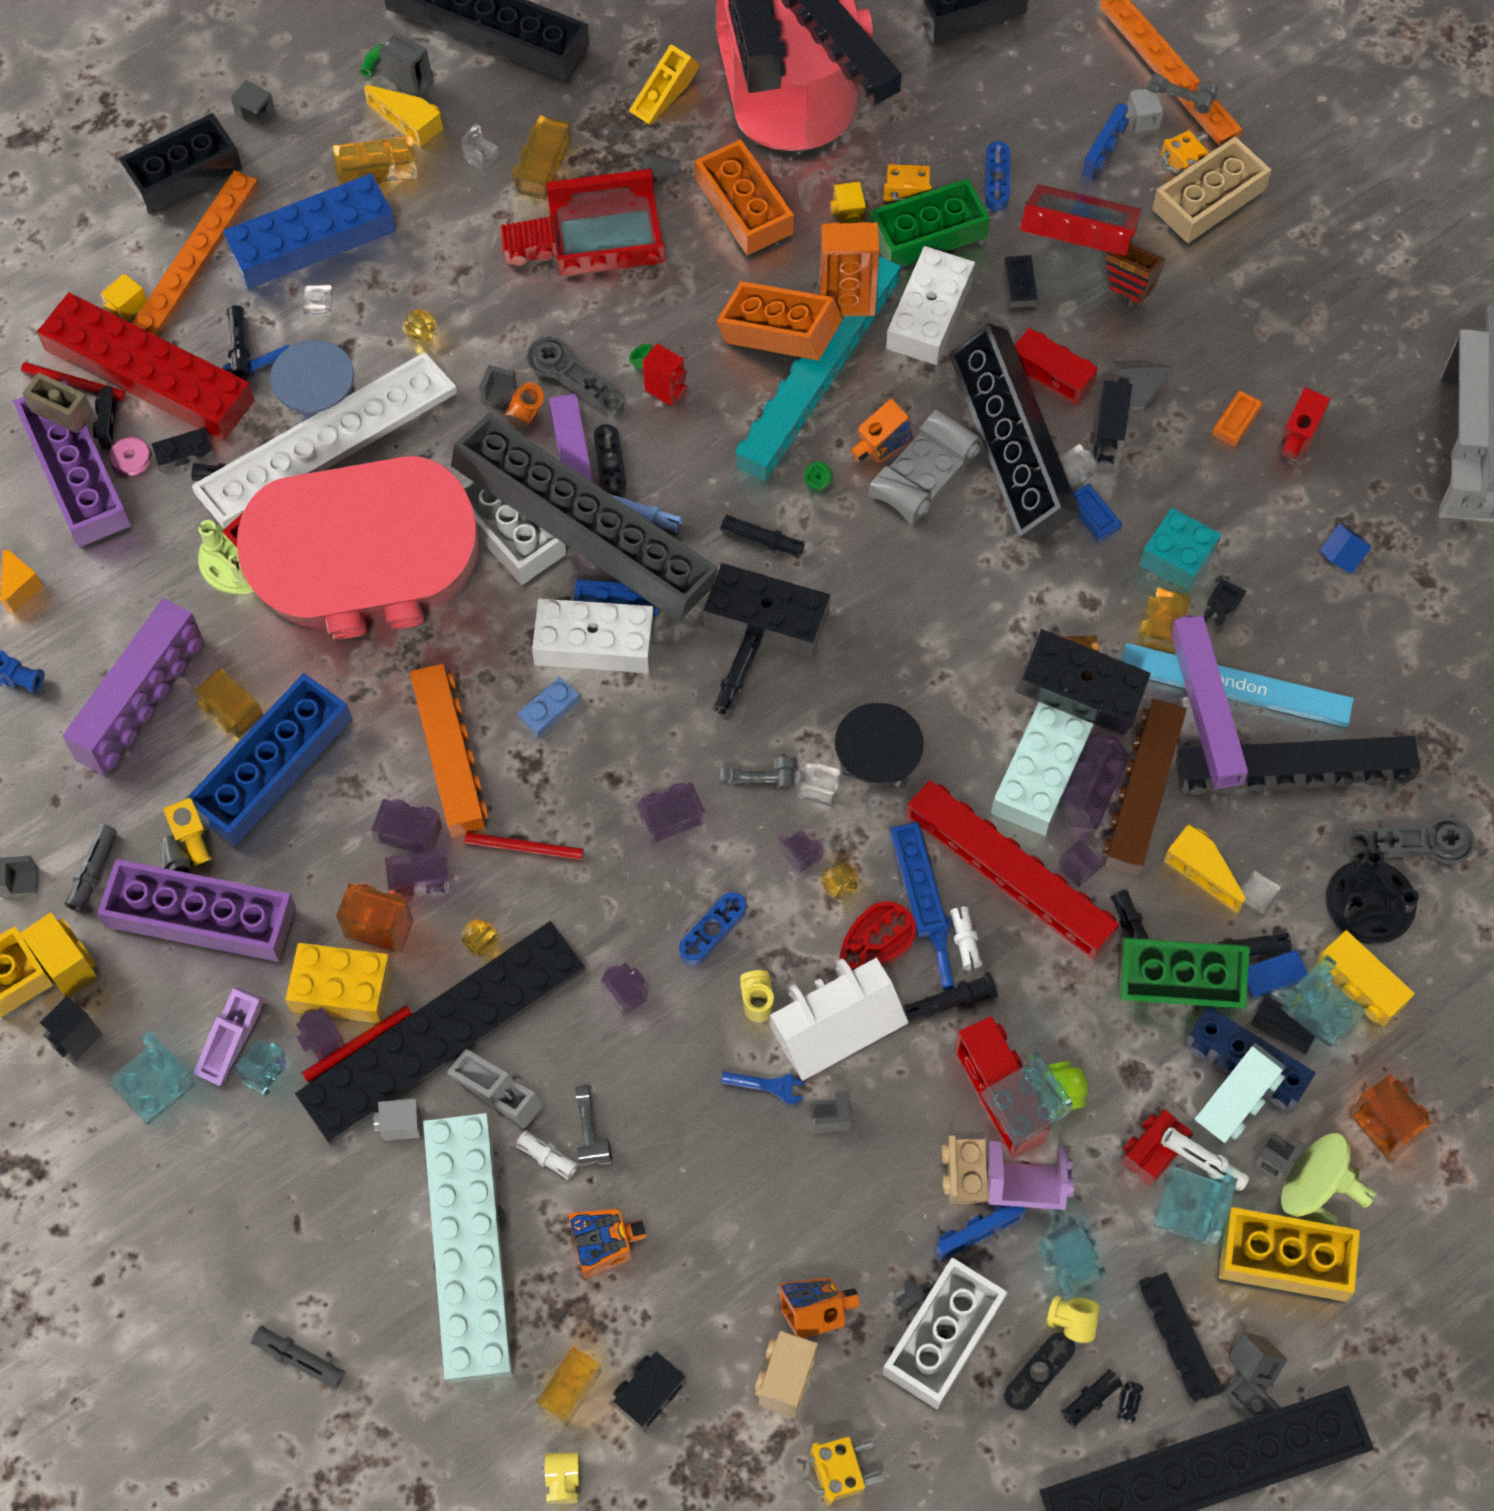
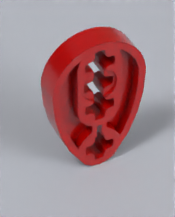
[839,901,916,970]

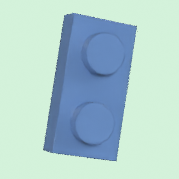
[517,676,580,737]

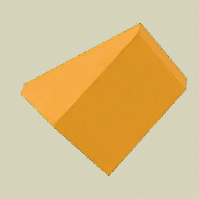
[0,550,43,614]

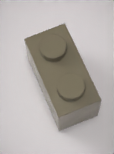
[22,372,93,433]

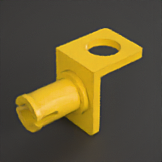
[163,798,212,866]

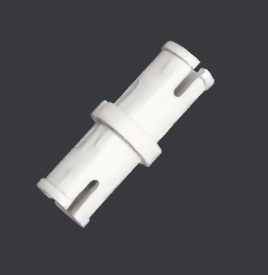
[950,906,982,970]
[516,1130,579,1180]

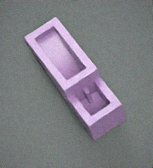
[193,988,268,1086]

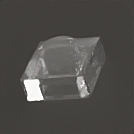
[303,286,333,315]
[1242,871,1281,914]

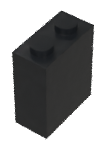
[1090,380,1133,470]

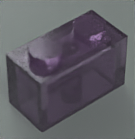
[637,782,706,844]
[371,799,443,857]
[385,848,452,903]

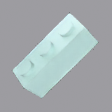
[1195,1043,1286,1143]

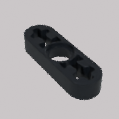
[594,424,627,498]
[1003,1332,1075,1414]

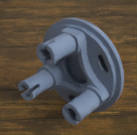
[270,340,354,422]

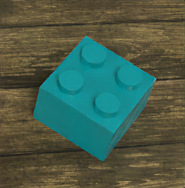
[1139,508,1222,592]

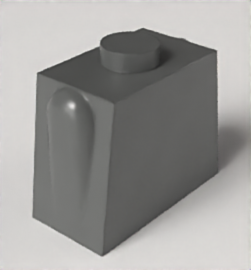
[379,33,433,97]

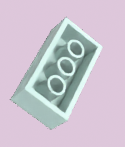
[991,702,1094,836]

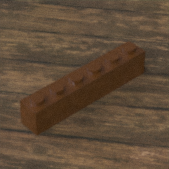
[1102,698,1187,877]

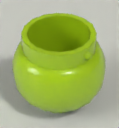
[1036,1061,1089,1113]

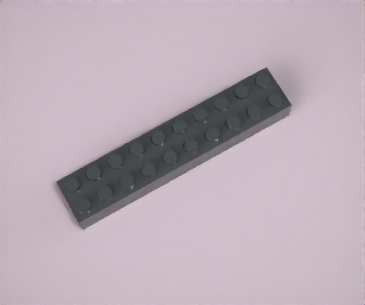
[451,413,718,622]

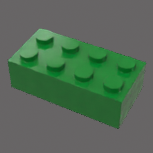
[870,178,990,267]
[1119,937,1250,1009]

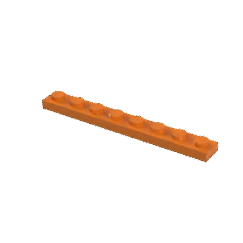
[1099,0,1243,147]
[132,170,259,337]

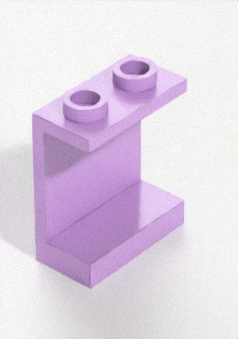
[987,1141,1074,1210]

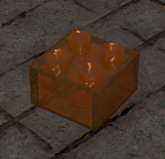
[336,883,414,954]
[1349,1074,1433,1162]

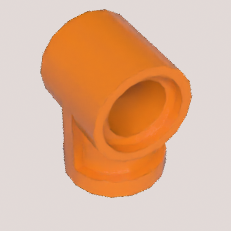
[504,382,544,428]

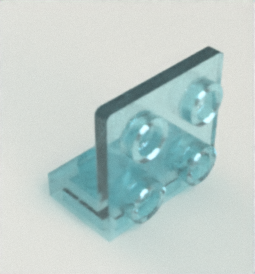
[1281,955,1365,1047]
[109,1030,196,1124]
[982,1051,1073,1146]
[1154,1167,1238,1247]

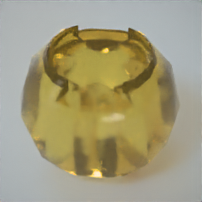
[402,309,437,344]
[821,862,859,900]
[461,919,499,956]

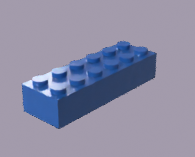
[223,173,396,289]
[186,673,353,847]

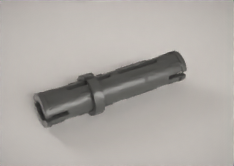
[64,824,117,912]
[251,1325,346,1390]

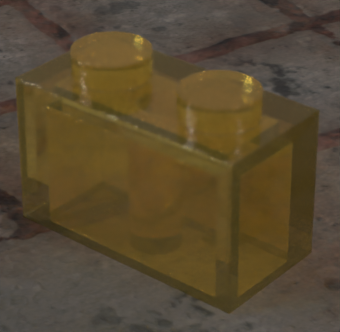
[1138,587,1191,655]
[194,668,263,739]
[537,1346,602,1427]

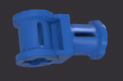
[0,650,45,694]

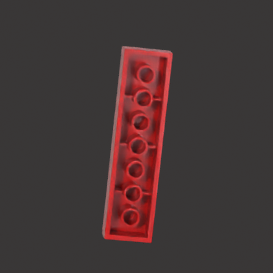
[37,292,255,441]

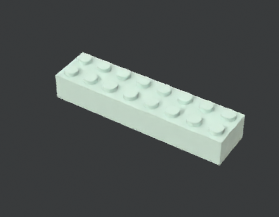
[423,1113,513,1383]

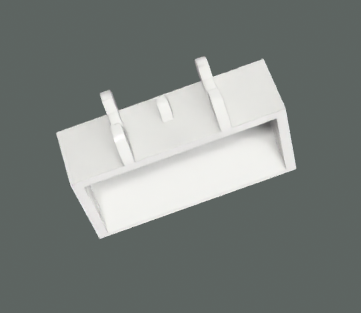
[770,958,908,1081]

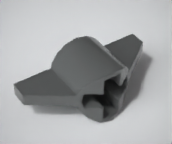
[892,1282,931,1313]

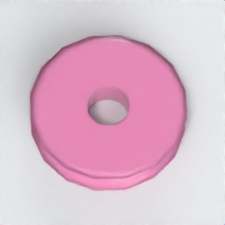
[108,436,151,476]

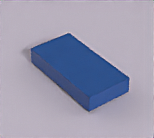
[1073,484,1122,542]
[1247,950,1310,999]

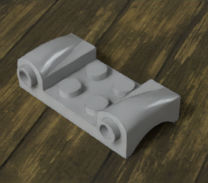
[868,409,981,526]

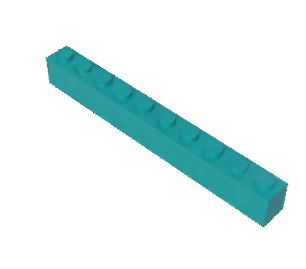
[735,256,901,482]

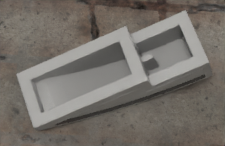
[447,1049,544,1129]

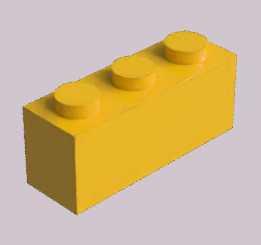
[1316,930,1415,1028]

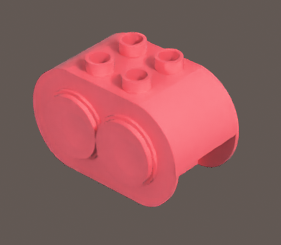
[716,0,873,151]
[237,456,480,640]

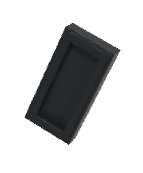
[1251,996,1321,1054]

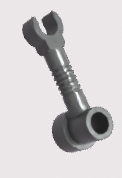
[1147,74,1218,114]
[720,756,797,791]
[575,1085,612,1166]

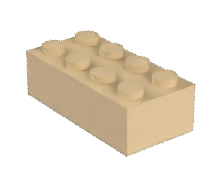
[1152,136,1272,243]

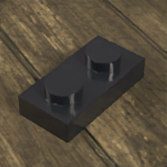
[1004,255,1038,308]
[93,387,118,449]
[151,427,214,471]

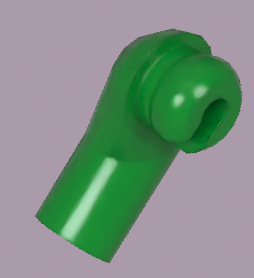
[360,44,384,77]

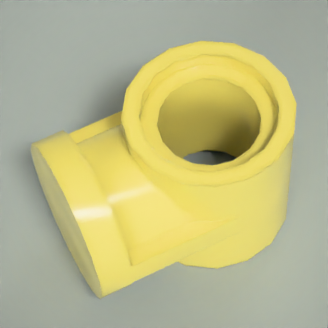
[740,970,774,1022]
[1047,1295,1100,1343]
[545,1452,580,1504]

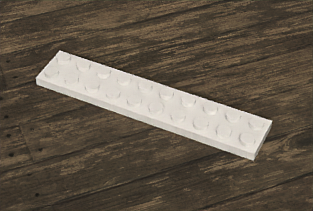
[192,352,457,529]

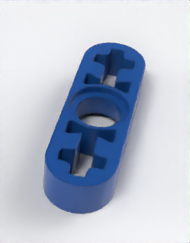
[985,141,1010,211]
[679,892,746,966]

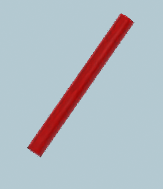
[21,362,126,401]
[465,832,584,860]
[301,1005,412,1083]

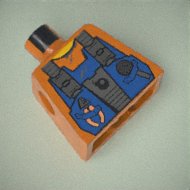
[850,398,913,463]
[568,1209,647,1279]
[779,1278,859,1339]

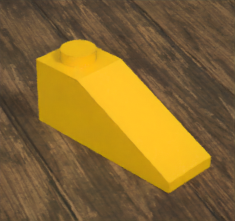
[629,44,701,125]
[364,85,443,147]
[1164,824,1246,914]

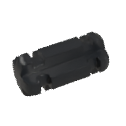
[1117,1381,1143,1424]

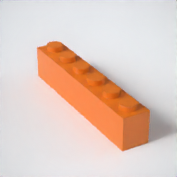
[409,663,489,838]

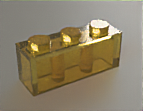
[512,115,571,200]
[333,136,418,185]

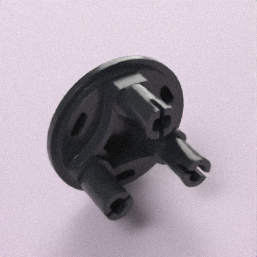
[835,703,924,790]
[1325,849,1419,945]

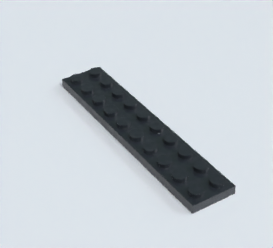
[295,921,586,1145]
[1038,1385,1374,1511]

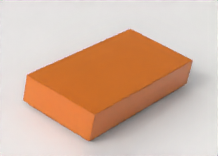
[1211,390,1263,447]

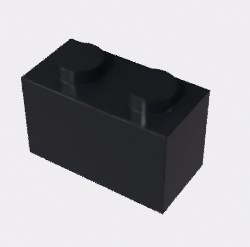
[39,996,102,1061]
[613,1351,687,1433]

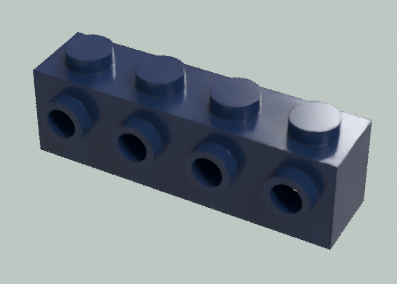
[1185,1006,1316,1111]

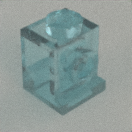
[234,1040,288,1096]

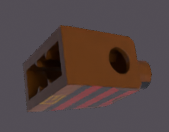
[1106,243,1165,307]

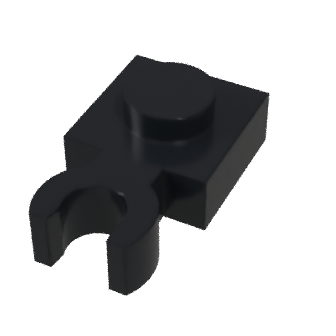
[1204,578,1247,631]

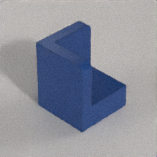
[1320,523,1372,573]

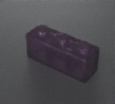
[1057,734,1130,829]

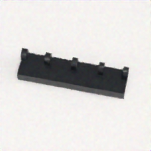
[1136,1272,1222,1406]

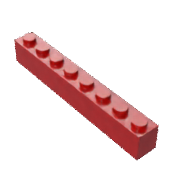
[906,780,1119,961]

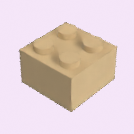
[755,1331,818,1419]

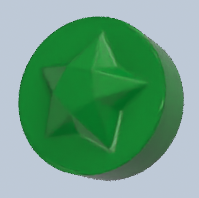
[629,344,653,370]
[804,462,833,491]

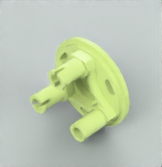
[198,520,254,594]
[1281,1133,1376,1225]

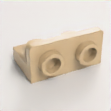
[941,1135,988,1204]

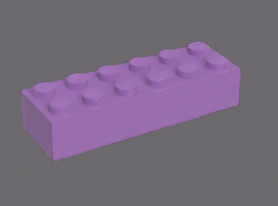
[13,380,131,548]
[62,598,203,776]
[97,859,296,962]

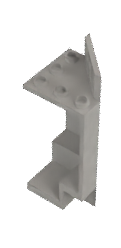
[1439,304,1494,522]

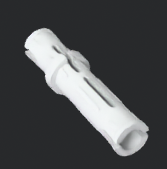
[1161,1127,1249,1192]

